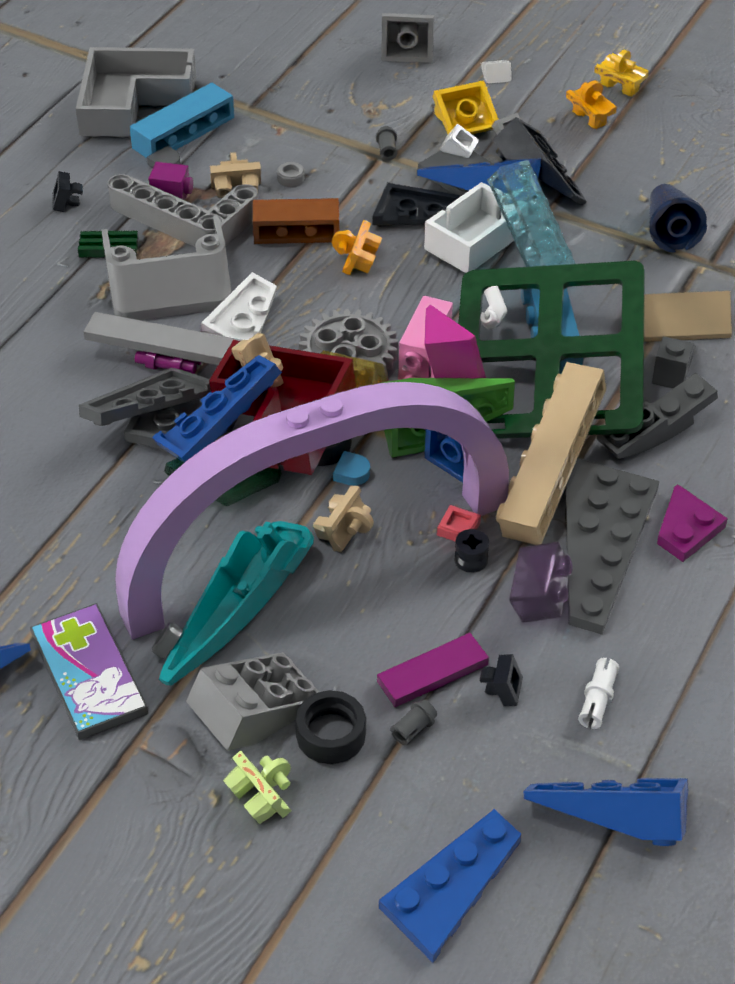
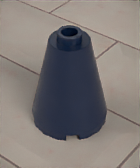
[649,184,707,252]

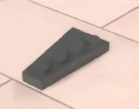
[79,368,211,426]

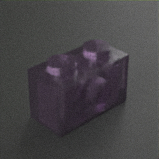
[509,542,573,623]

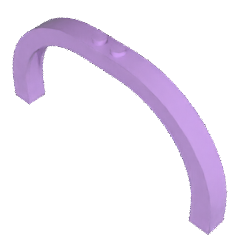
[115,382,509,640]

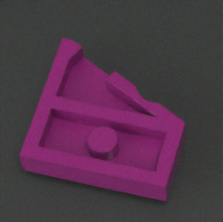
[657,484,728,562]

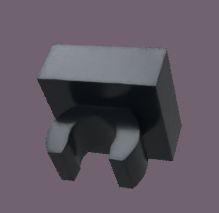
[52,171,83,212]
[479,654,523,706]

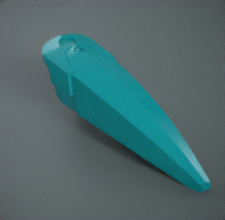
[159,521,314,686]

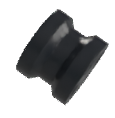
[454,529,490,573]

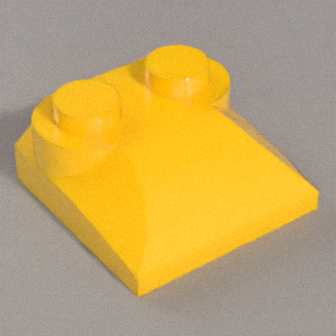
[432,80,499,134]

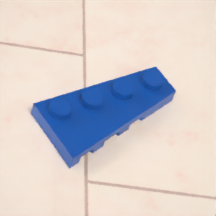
[152,355,282,463]
[379,809,521,963]

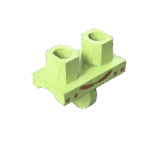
[223,750,292,824]

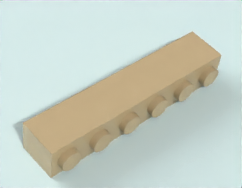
[496,362,606,546]

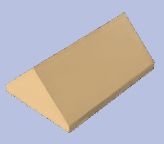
[644,291,732,342]

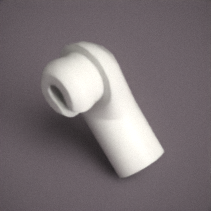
[480,286,507,329]

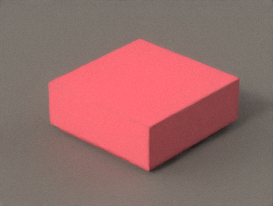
[437,505,481,541]

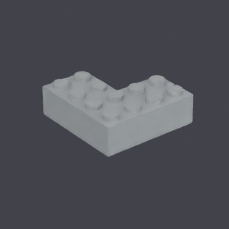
[76,47,196,138]

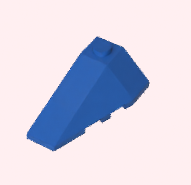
[417,158,541,204]
[524,778,688,846]

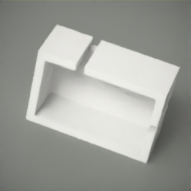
[424,182,526,273]

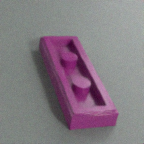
[377,633,489,707]

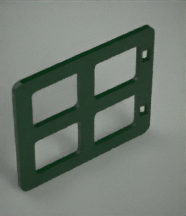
[458,261,645,439]

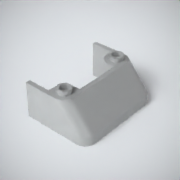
[102,215,232,320]

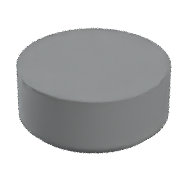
[277,162,305,187]

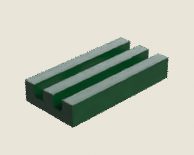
[78,231,139,258]

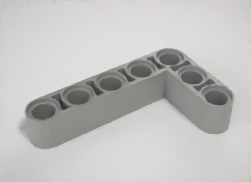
[108,174,258,247]

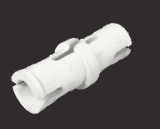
[578,658,619,729]

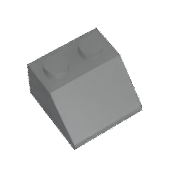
[381,13,434,63]

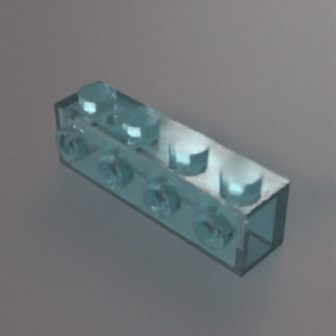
[487,160,576,267]

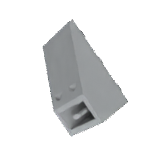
[186,652,319,751]

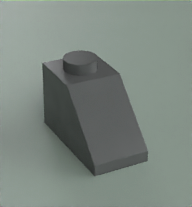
[652,336,696,389]

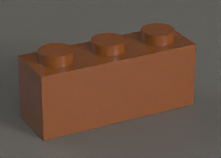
[253,198,340,244]

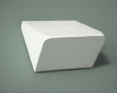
[481,60,511,83]
[439,124,479,158]

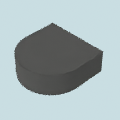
[147,145,181,168]

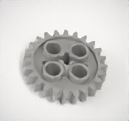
[299,309,398,386]

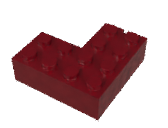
[209,340,356,475]

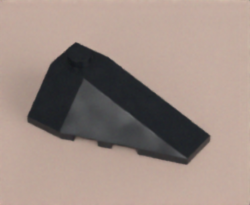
[492,117,587,205]

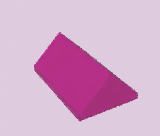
[424,304,486,378]

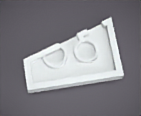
[200,272,277,340]

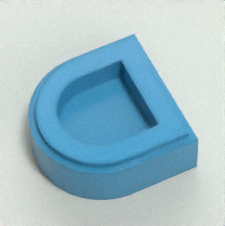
[333,451,370,486]

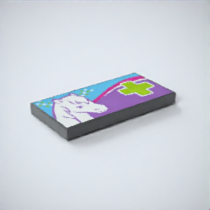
[30,603,149,740]

